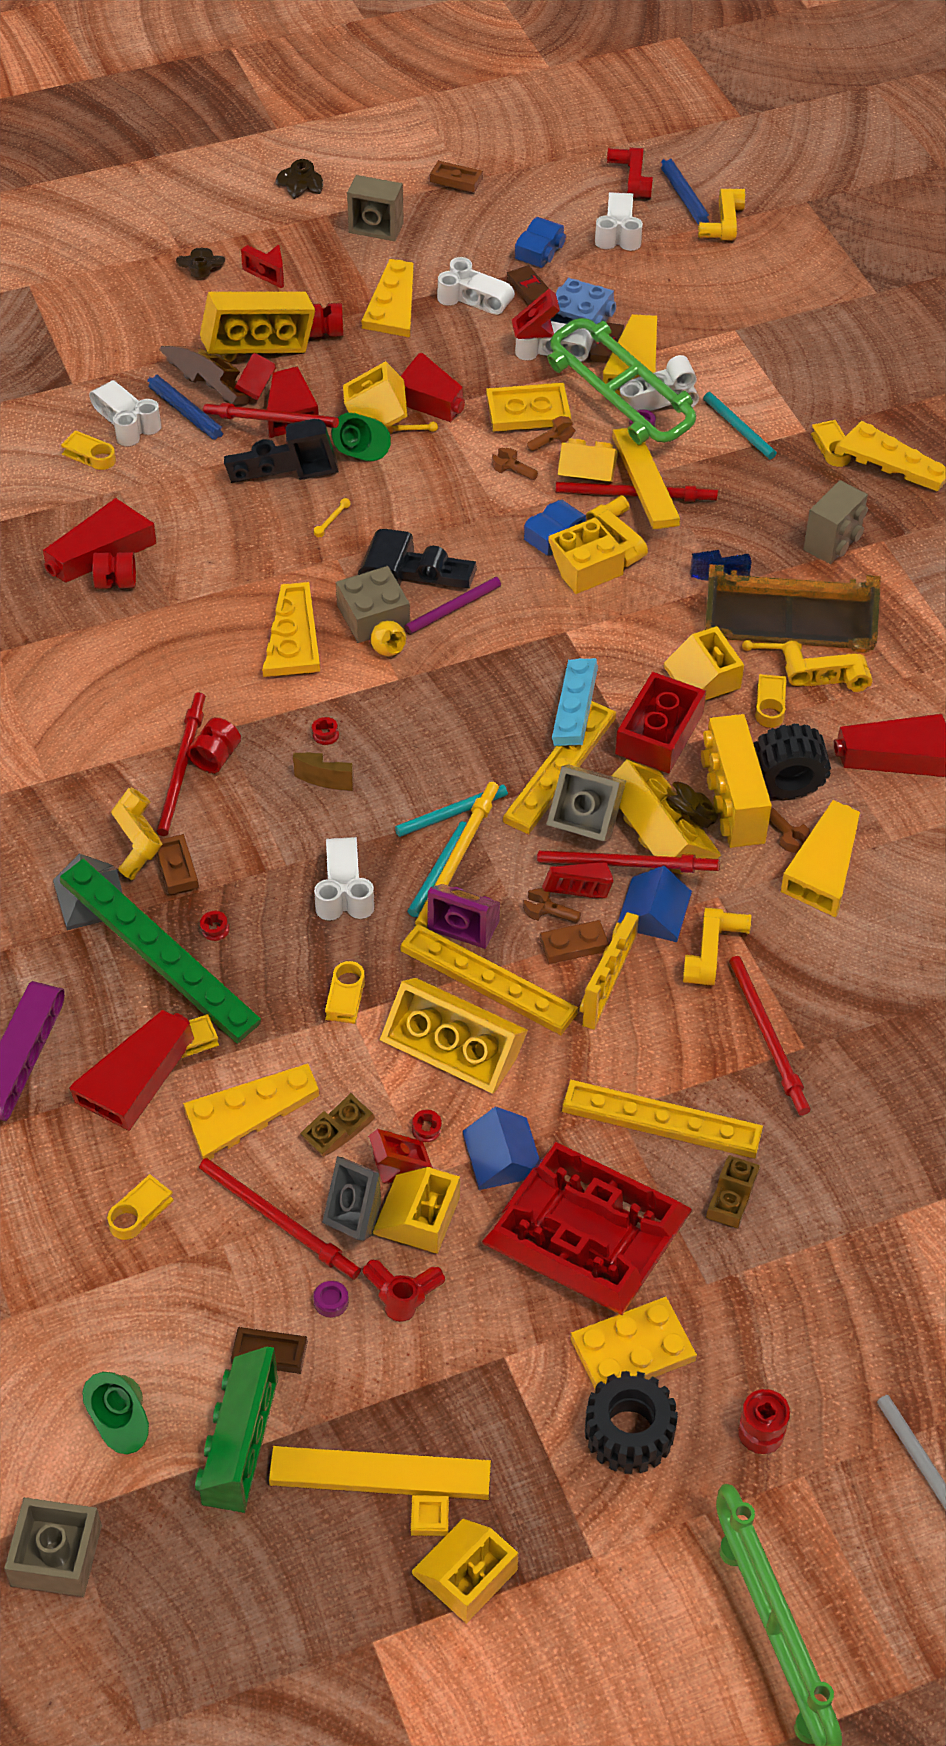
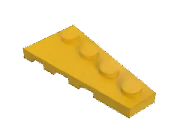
[361,259,414,337]
[834,421,946,491]
[262,582,320,677]
[579,912,639,1030]
[183,1063,319,1160]

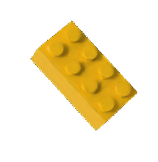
[200,292,315,354]
[701,714,772,848]

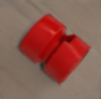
[309,303,343,338]
[93,552,136,589]
[187,717,241,774]
[738,1389,790,1454]

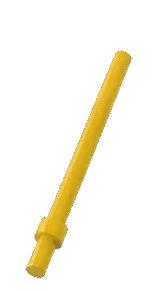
[415,782,499,928]

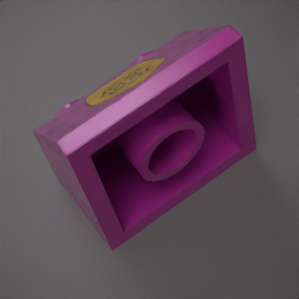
[428,884,500,949]

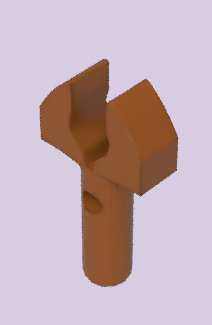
[527,416,576,451]
[492,448,538,480]
[769,807,810,853]
[523,888,581,923]

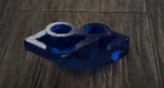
[690,550,752,583]

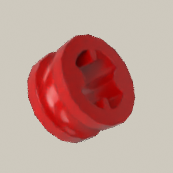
[312,717,339,745]
[200,910,229,941]
[412,1110,442,1142]

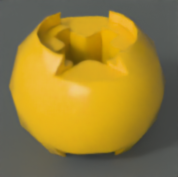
[371,621,406,657]

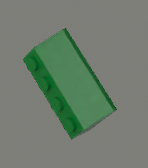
[195,1346,278,1513]

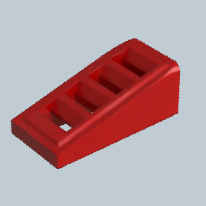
[542,862,614,898]

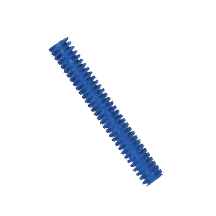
[661,158,709,225]
[147,375,223,440]

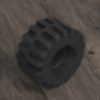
[753,724,831,800]
[585,1371,678,1474]

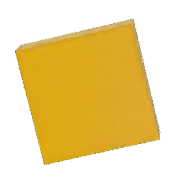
[411,1495,449,1536]

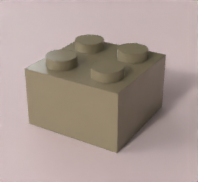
[347,175,404,241]
[803,480,868,564]
[336,566,410,643]
[546,764,626,841]
[4,1497,102,1597]

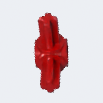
[362,1259,445,1322]

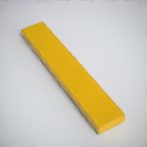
[612,428,680,529]
[503,701,616,835]
[400,924,578,1036]
[562,1080,763,1159]
[269,1446,491,1500]

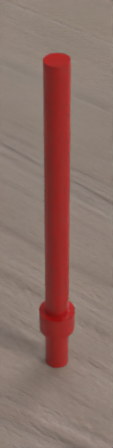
[203,403,339,428]
[555,482,718,502]
[156,692,206,836]
[537,850,720,873]
[729,956,811,1116]
[199,1158,361,1280]

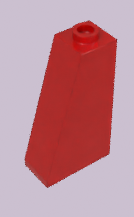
[43,498,157,583]
[834,714,946,777]
[69,1010,194,1131]

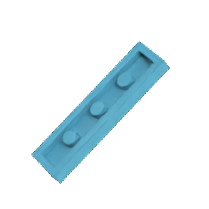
[552,658,598,746]

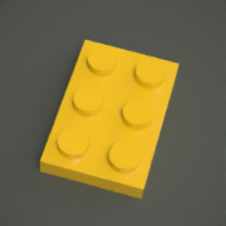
[486,383,571,432]
[570,1296,697,1388]

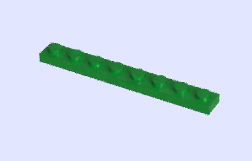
[60,858,261,1044]

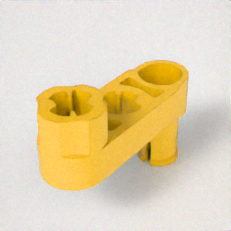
[698,189,745,240]
[586,495,648,567]
[782,641,872,692]
[111,787,163,880]
[683,907,751,986]

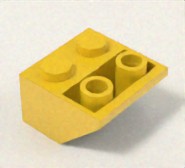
[343,361,407,428]
[558,438,618,483]
[548,517,625,594]
[664,626,744,700]
[373,1167,460,1254]
[412,1519,519,1624]

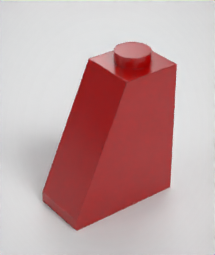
[401,352,465,422]
[267,366,319,438]

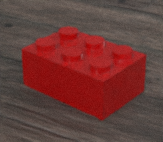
[615,672,706,774]

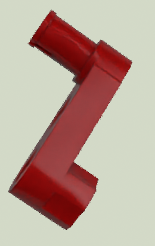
[607,147,653,199]

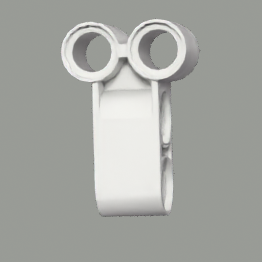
[595,192,643,251]
[437,257,515,315]
[515,321,593,362]
[620,355,699,411]
[89,380,161,446]
[314,837,374,920]

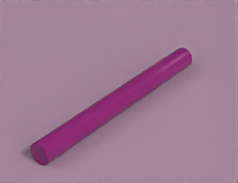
[404,577,501,635]

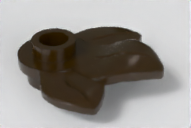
[276,159,323,199]
[176,247,225,278]
[666,781,718,828]

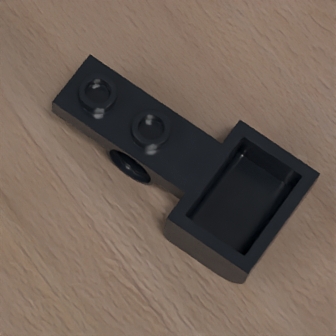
[224,419,339,483]
[358,529,477,589]

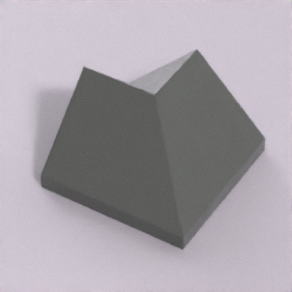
[53,853,123,930]
[322,1156,381,1241]

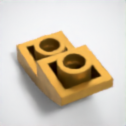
[293,752,353,791]
[300,1093,375,1157]
[706,1155,760,1229]

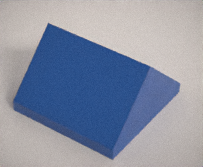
[618,865,692,942]
[463,1106,540,1190]

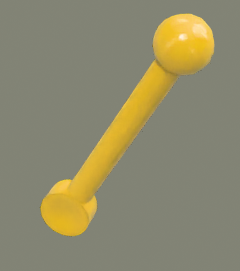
[387,422,438,434]
[314,498,351,537]
[742,640,802,651]

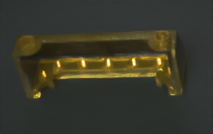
[704,564,881,653]

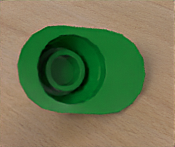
[330,412,391,461]
[82,1371,149,1454]

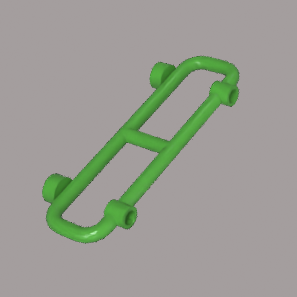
[547,318,696,445]
[716,1484,843,1746]

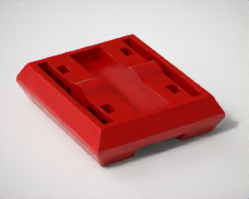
[482,1142,692,1315]

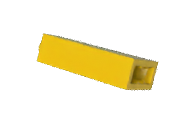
[603,314,657,395]
[780,800,860,918]

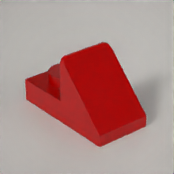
[241,245,284,288]
[512,289,560,339]
[235,353,277,401]
[368,1128,433,1184]

